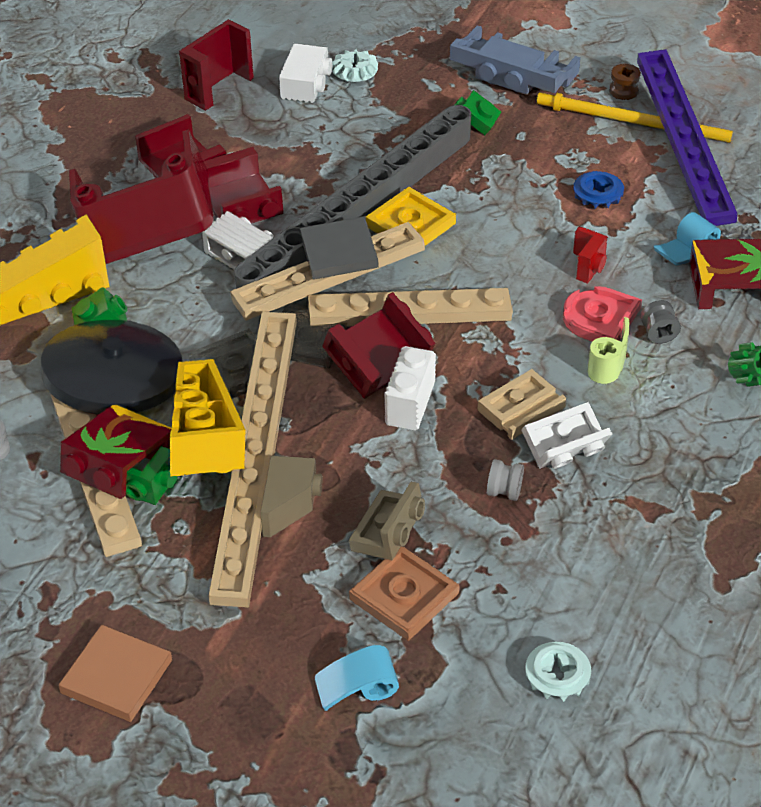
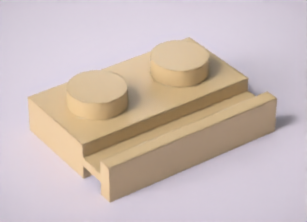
[478,369,566,440]

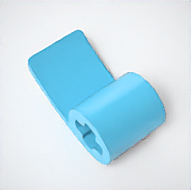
[654,212,721,265]
[315,645,399,711]

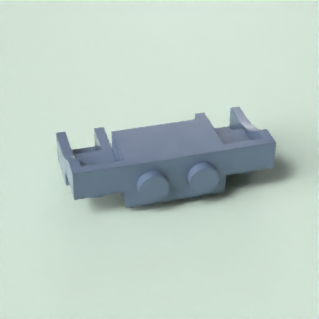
[450,26,581,94]

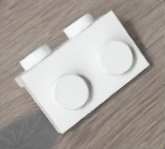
[521,402,613,469]

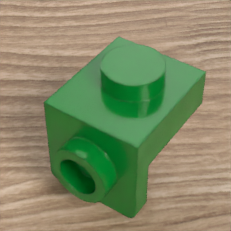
[454,90,501,135]
[72,287,127,325]
[126,446,178,505]

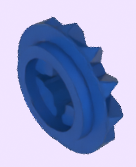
[573,171,624,209]

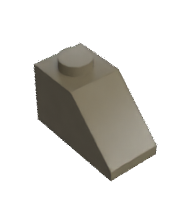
[260,456,323,537]

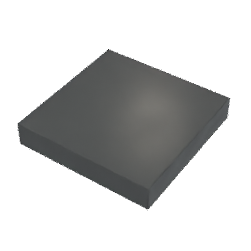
[300,216,379,280]

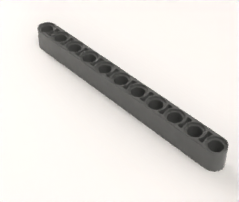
[234,105,471,289]

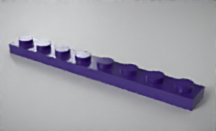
[637,49,738,226]

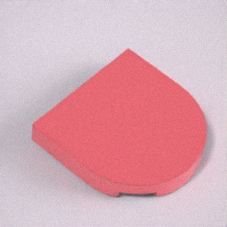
[563,286,642,342]

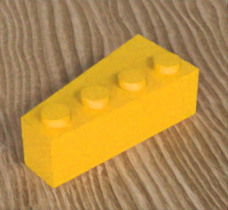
[0,215,109,325]
[170,359,245,477]

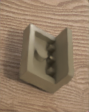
[349,481,425,561]

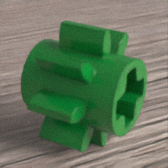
[728,342,761,387]

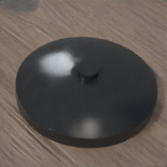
[41,320,183,414]

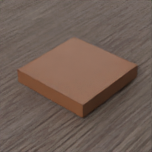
[349,546,460,641]
[58,625,172,722]

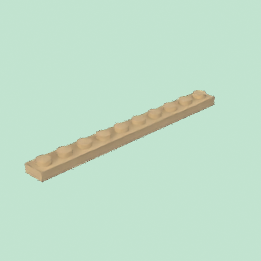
[209,312,297,608]

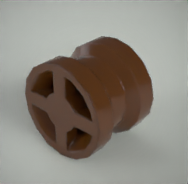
[609,64,641,100]

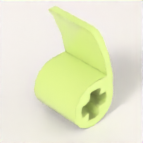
[587,317,630,384]

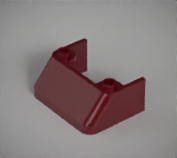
[69,130,214,264]

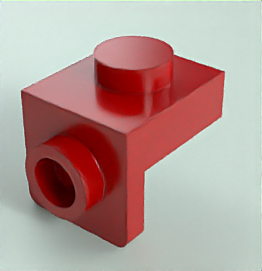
[573,226,608,284]

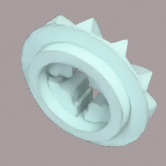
[332,49,378,82]
[525,642,591,702]

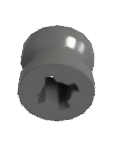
[640,300,681,344]

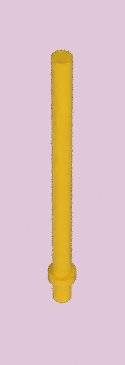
[537,92,733,143]

